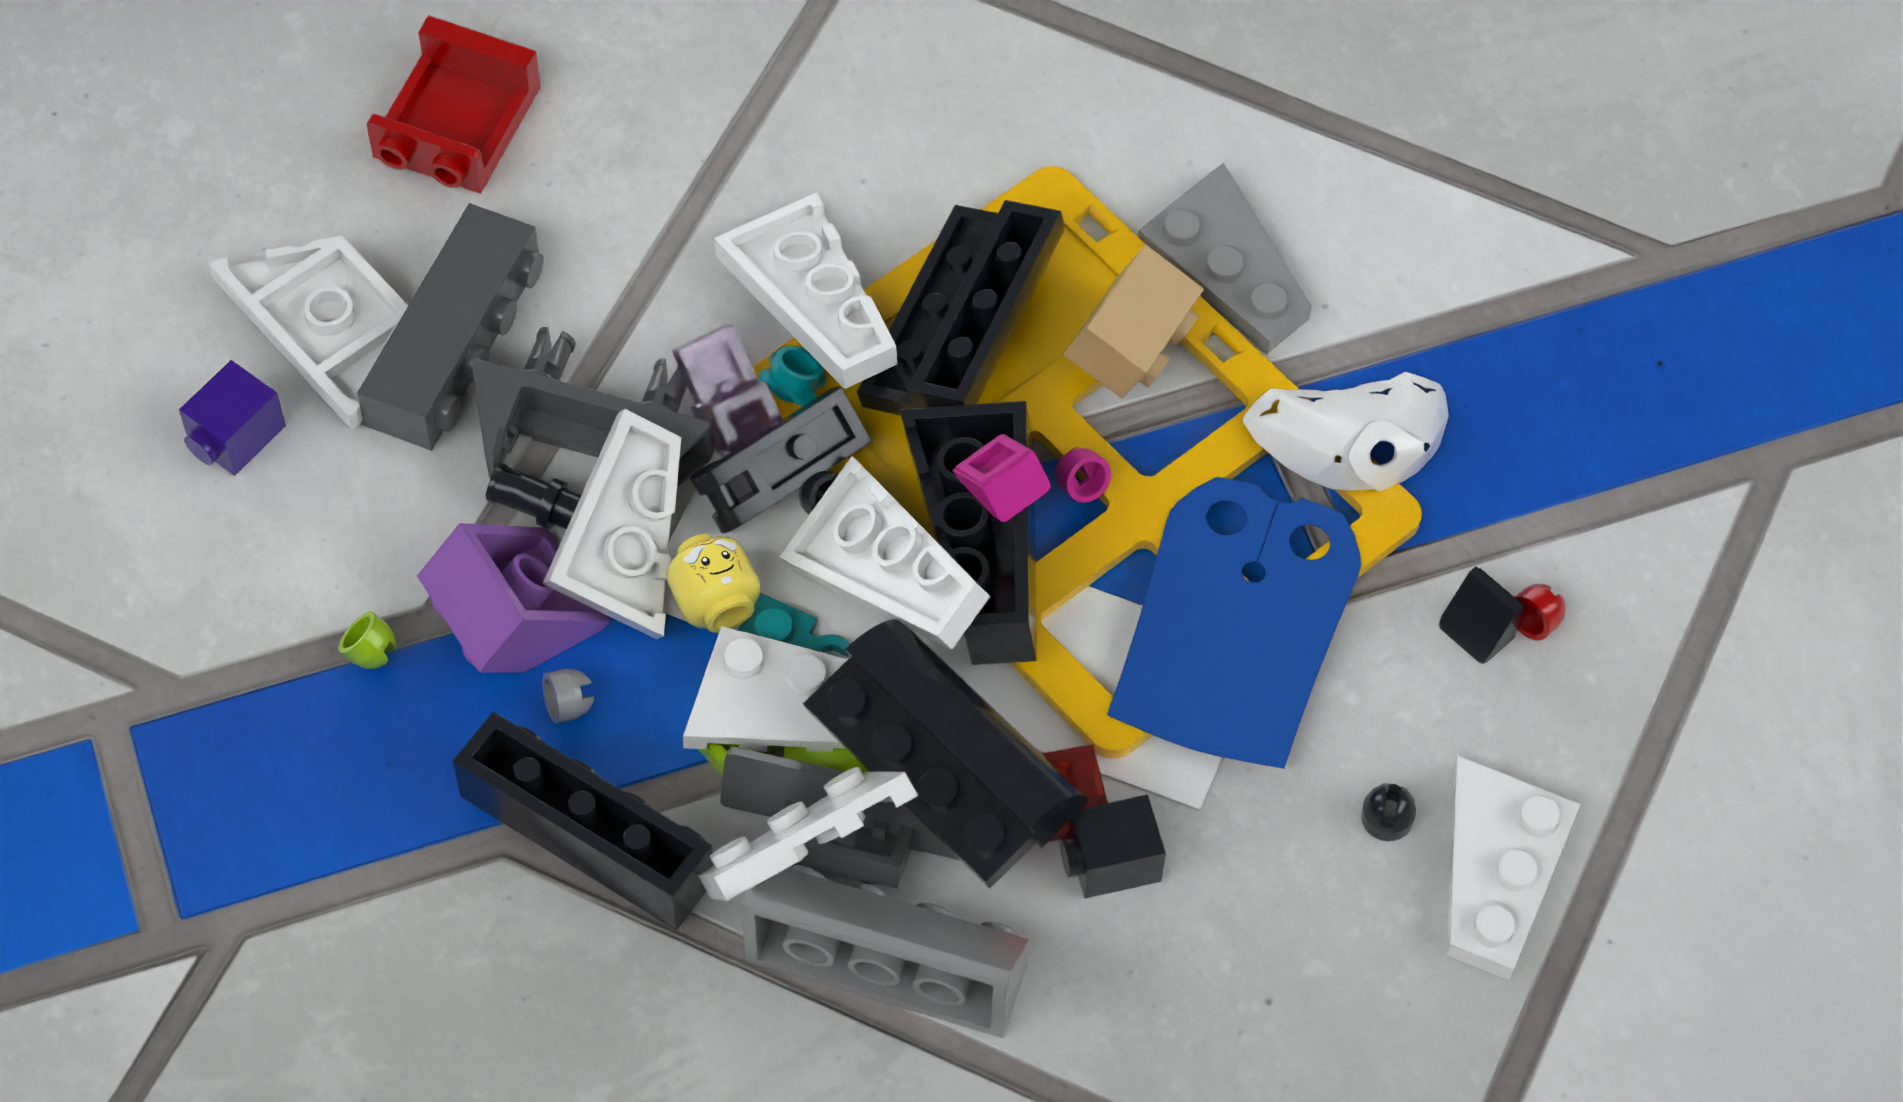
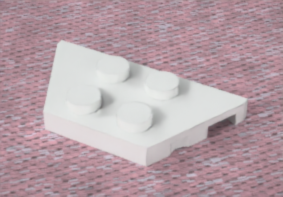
[208,235,408,430]

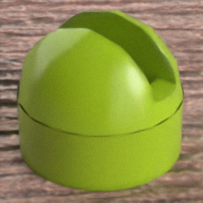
[338,612,397,669]

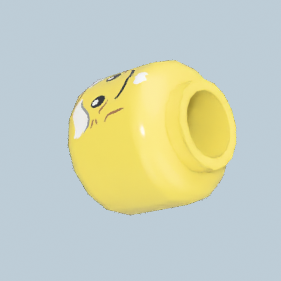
[666,534,761,633]

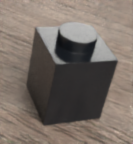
[1059,794,1166,899]

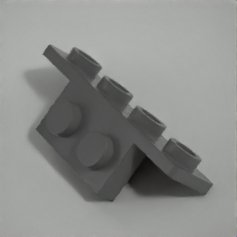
[720,747,959,889]

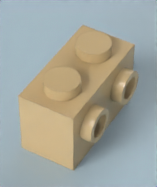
[1063,244,1204,399]

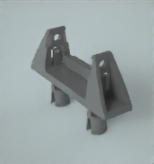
[472,327,714,487]

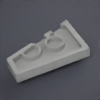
[1138,163,1312,354]

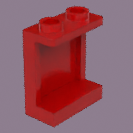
[366,15,541,194]

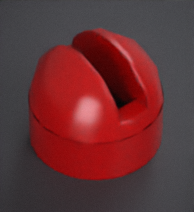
[1515,584,1565,641]

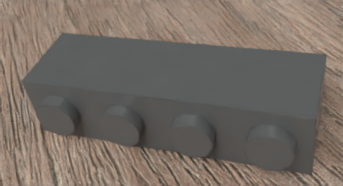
[357,203,544,451]

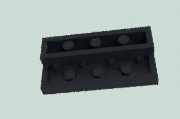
[857,200,1064,416]
[803,619,1089,889]

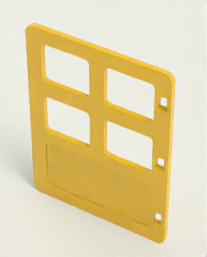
[748,166,1422,758]

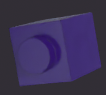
[179,360,286,476]

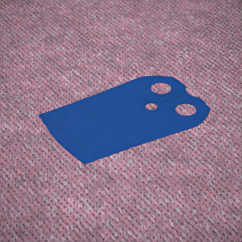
[1107,477,1361,769]

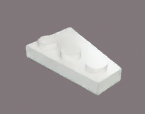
[543,409,681,639]
[698,767,918,901]

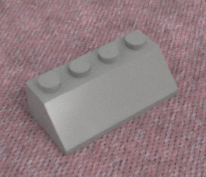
[741,865,1029,1038]

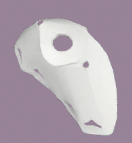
[1242,372,1449,492]

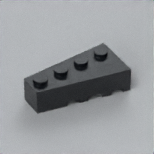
[899,401,1037,665]

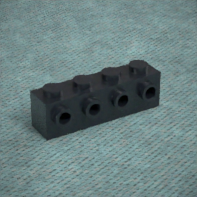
[453,712,714,931]

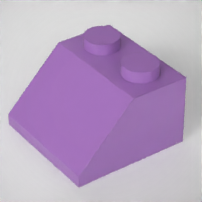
[417,523,610,673]

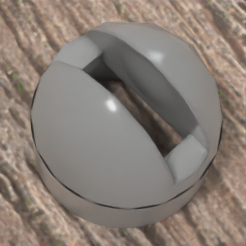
[542,669,594,724]

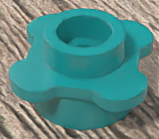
[758,346,827,406]

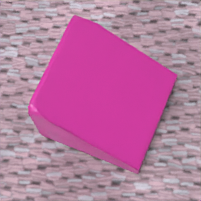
[953,434,1051,522]

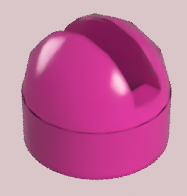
[1055,447,1111,503]

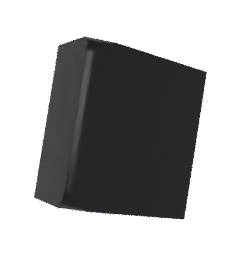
[1438,566,1524,664]

